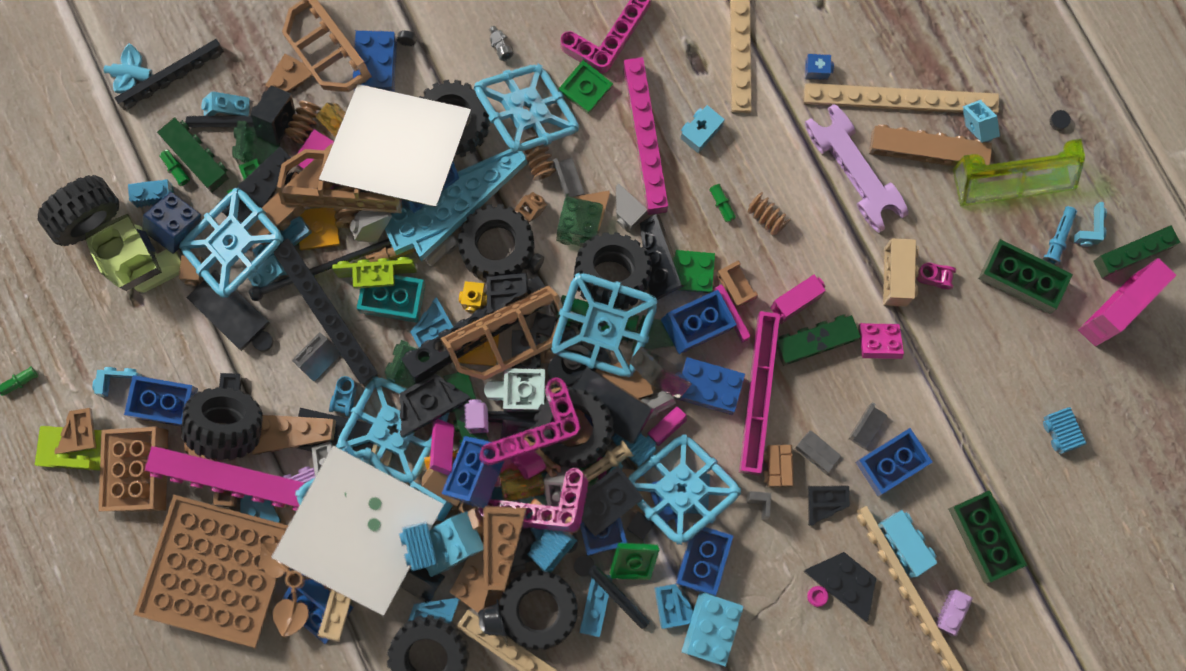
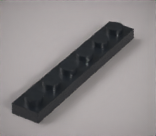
[115,39,224,110]

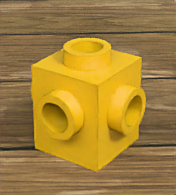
[459,281,487,314]

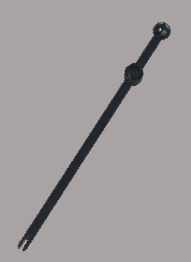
[248,239,392,301]

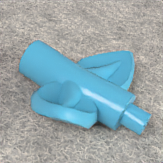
[104,44,153,94]

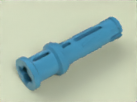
[1043,206,1077,265]

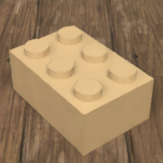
[883,238,919,307]

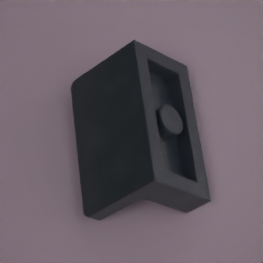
[399,566,445,602]

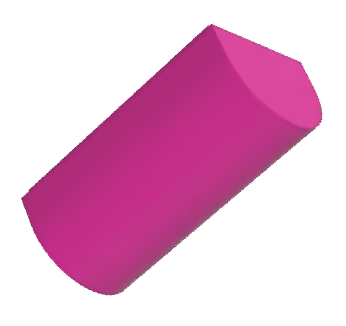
[647,406,687,446]

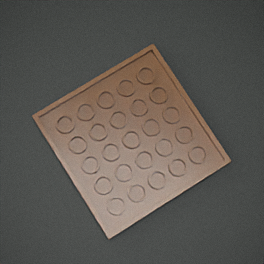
[134,495,288,648]

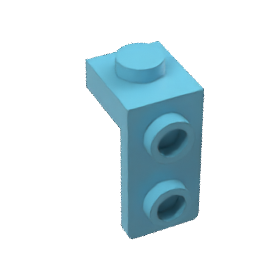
[201,91,249,116]
[1074,202,1107,247]
[248,255,288,288]
[92,367,142,397]

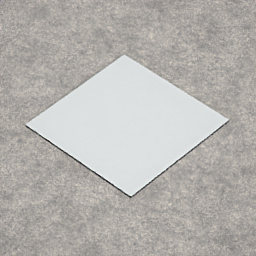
[319,84,471,207]
[271,446,444,616]

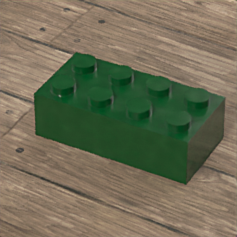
[978,239,1073,314]
[948,490,1027,583]

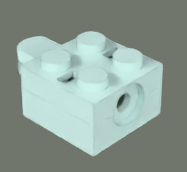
[484,369,545,412]

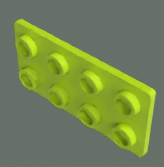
[332,257,417,289]
[35,426,102,471]

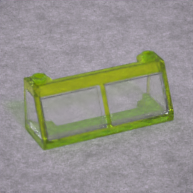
[953,139,1085,206]

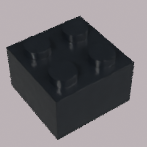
[251,85,296,145]

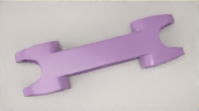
[805,104,908,233]

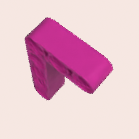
[560,0,651,74]
[480,378,580,465]
[479,468,588,532]

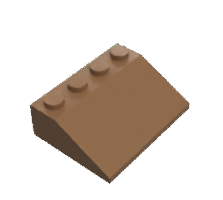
[99,427,168,512]

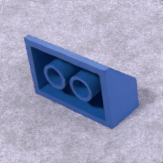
[442,436,508,509]
[281,573,354,644]

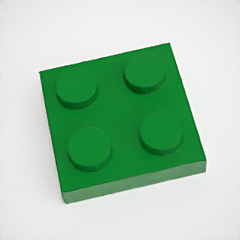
[558,60,613,114]
[675,250,715,293]
[610,543,660,580]

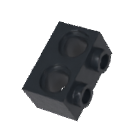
[512,330,541,369]

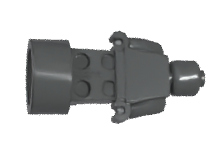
[489,26,514,61]

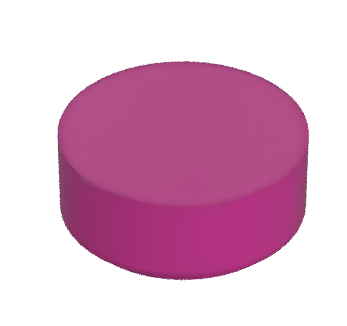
[807,586,828,607]

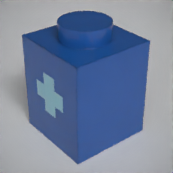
[805,54,834,80]

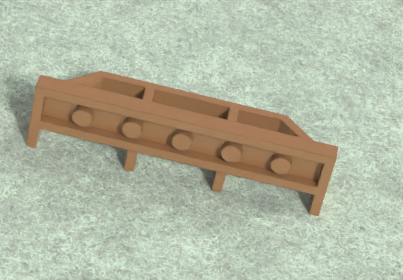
[282,0,372,92]
[277,149,402,213]
[440,285,563,380]

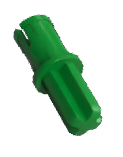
[159,149,190,186]
[709,184,736,222]
[0,366,38,396]

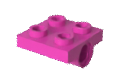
[859,323,904,359]

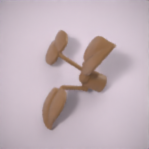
[260,543,331,637]

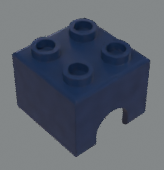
[143,192,201,254]

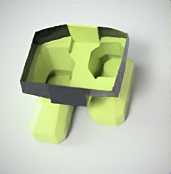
[85,214,181,293]

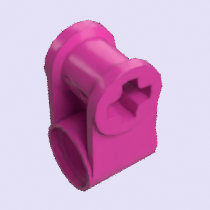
[916,262,956,290]
[511,440,546,480]

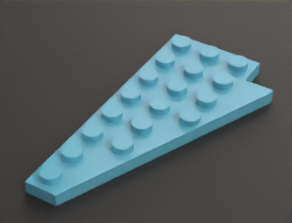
[385,149,528,261]

